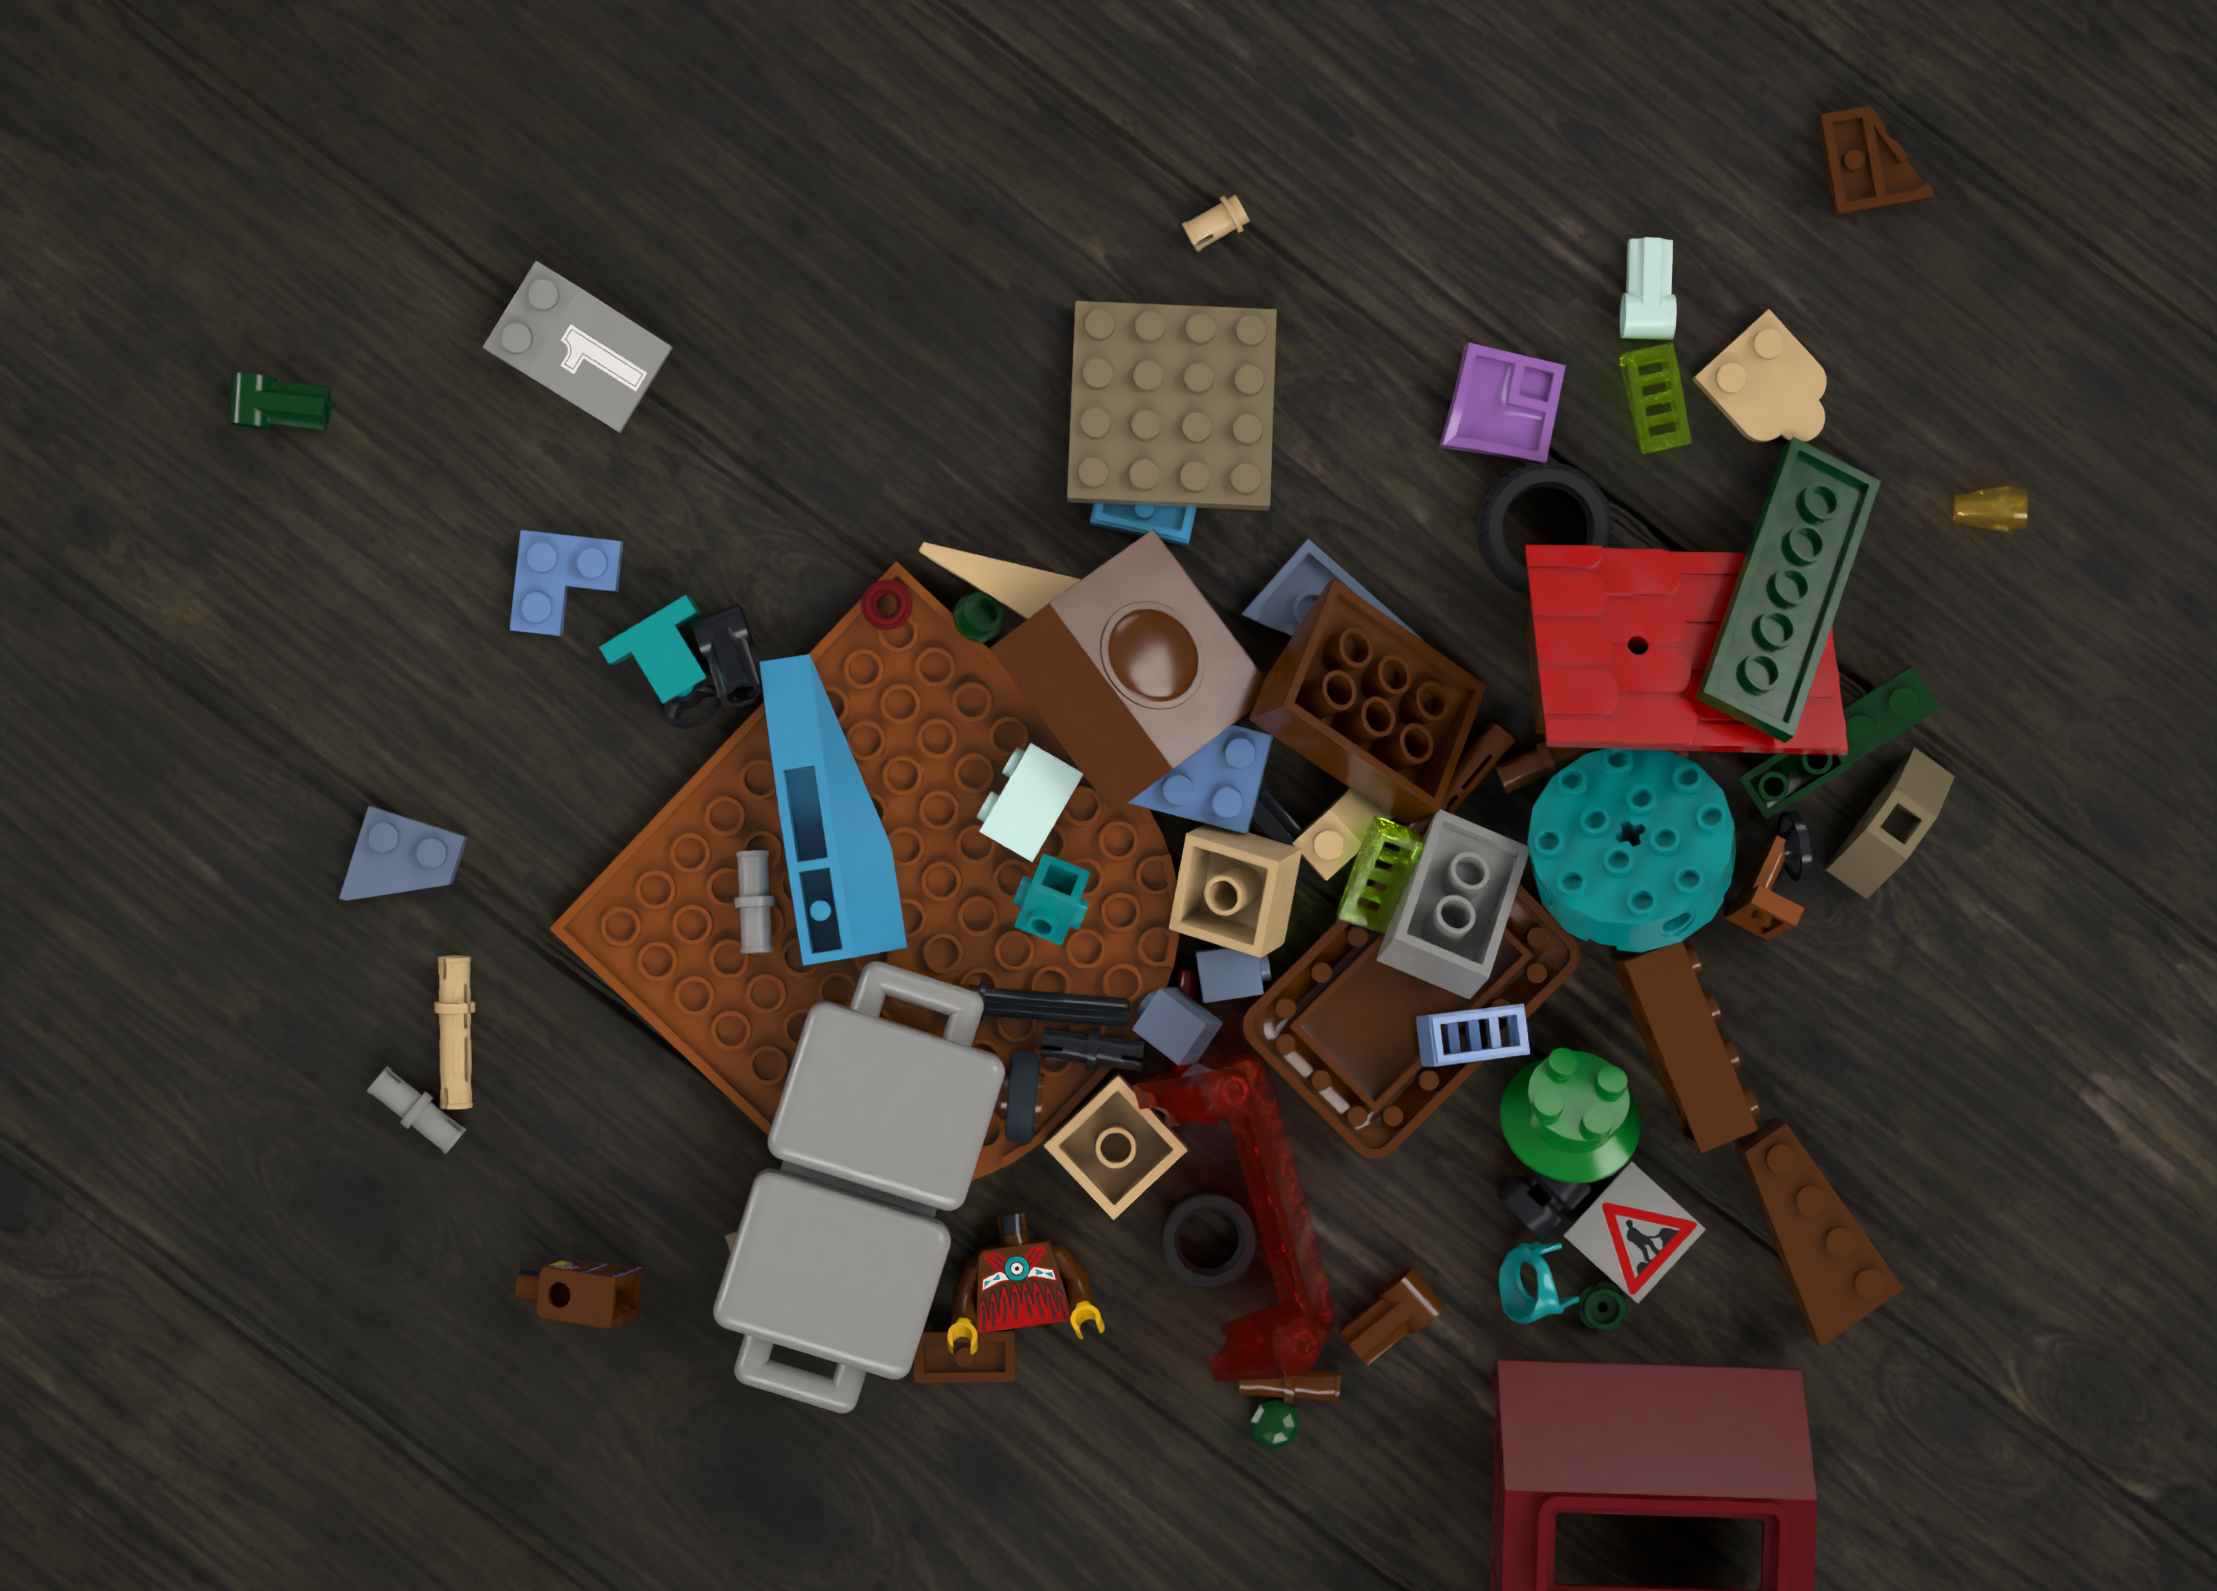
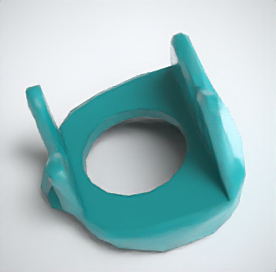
[1498,1241,1580,1324]

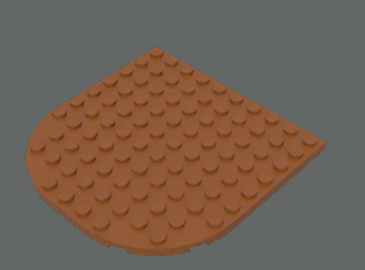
[549,561,1179,1182]

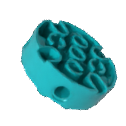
[1527,748,1736,953]

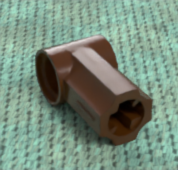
[1339,1267,1445,1366]

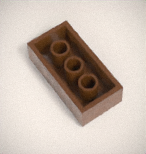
[1610,941,1760,1153]

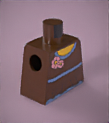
[515,1259,643,1329]

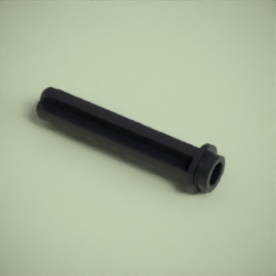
[970,981,1130,1026]

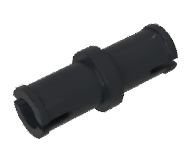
[1041,1027,1146,1072]

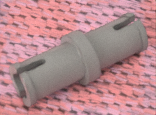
[734,850,775,954]
[367,1066,466,1154]

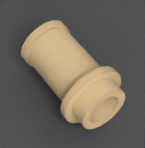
[1182,195,1250,252]

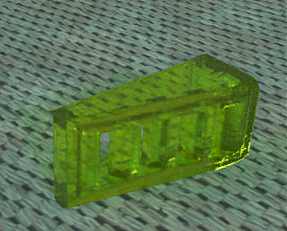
[1619,342,1692,455]
[1336,816,1425,934]

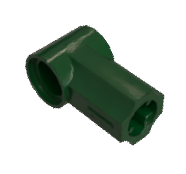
[227,372,333,431]

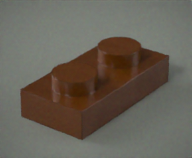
[914,1328,1016,1383]

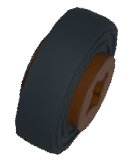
[1000,1051,1045,1143]

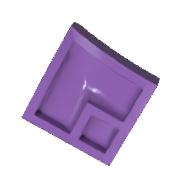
[1439,343,1566,464]

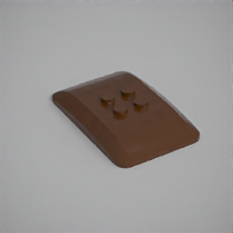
[1242,833,1580,1160]

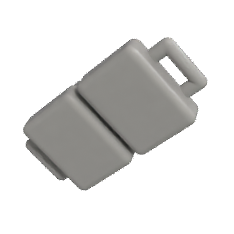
[713,961,1005,1413]

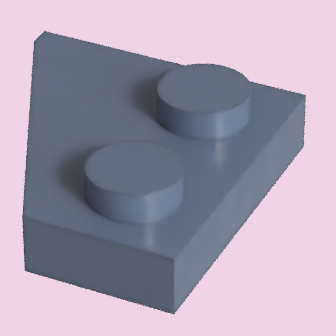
[339,806,468,901]

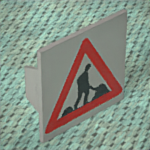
[1563,1161,1706,1303]

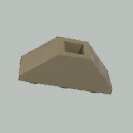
[1824,747,1955,899]

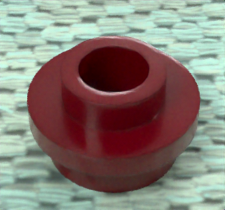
[861,579,912,630]

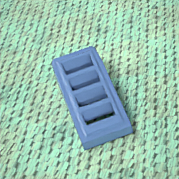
[1416,1004,1530,1067]

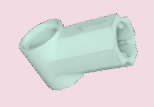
[1620,237,1677,340]

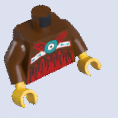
[947,1211,1105,1355]

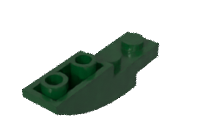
[1739,665,1940,820]

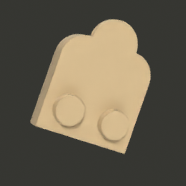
[1692,309,1827,443]

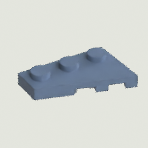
[1241,539,1422,639]

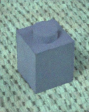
[1195,947,1271,1003]
[1132,987,1223,1066]

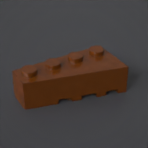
[1735,1118,1904,1347]

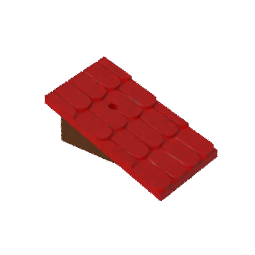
[1525,545,1848,755]

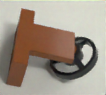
[1724,810,1812,941]

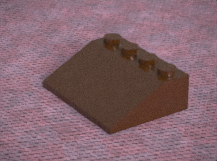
[1249,579,1487,824]

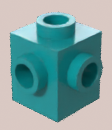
[1012,853,1091,945]

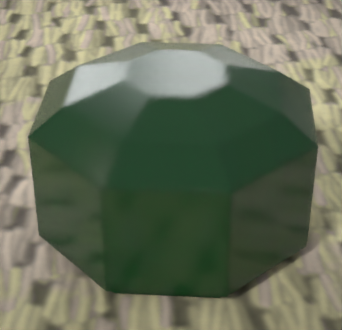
[1250,1397,1300,1449]

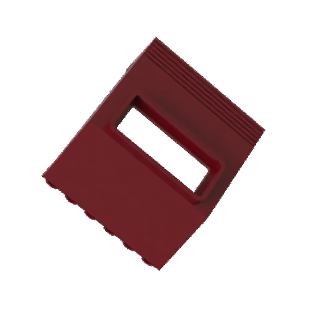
[1490,1360,1817,1591]

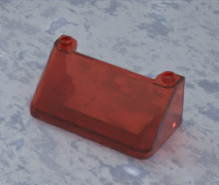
[1133,1049,1337,1381]

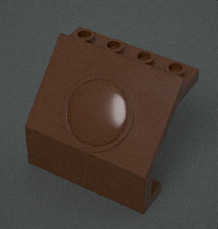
[989,529,1265,814]

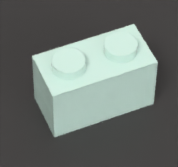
[977,743,1083,862]

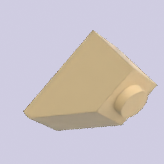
[1291,787,1393,881]

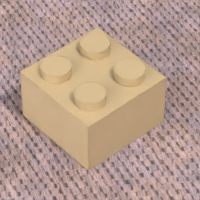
[1169,824,1302,958]
[1044,1071,1188,1220]

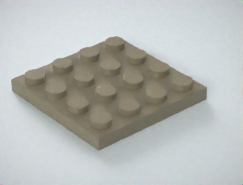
[1067,301,1277,511]

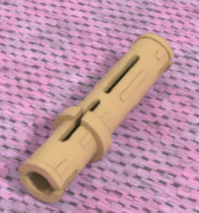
[434,955,475,1109]

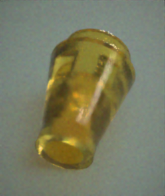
[1953,484,2028,534]

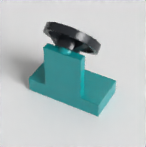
[599,595,722,729]

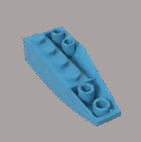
[759,654,908,966]

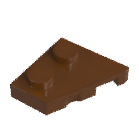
[1817,105,1934,217]

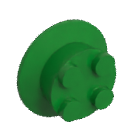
[1500,1048,1641,1183]

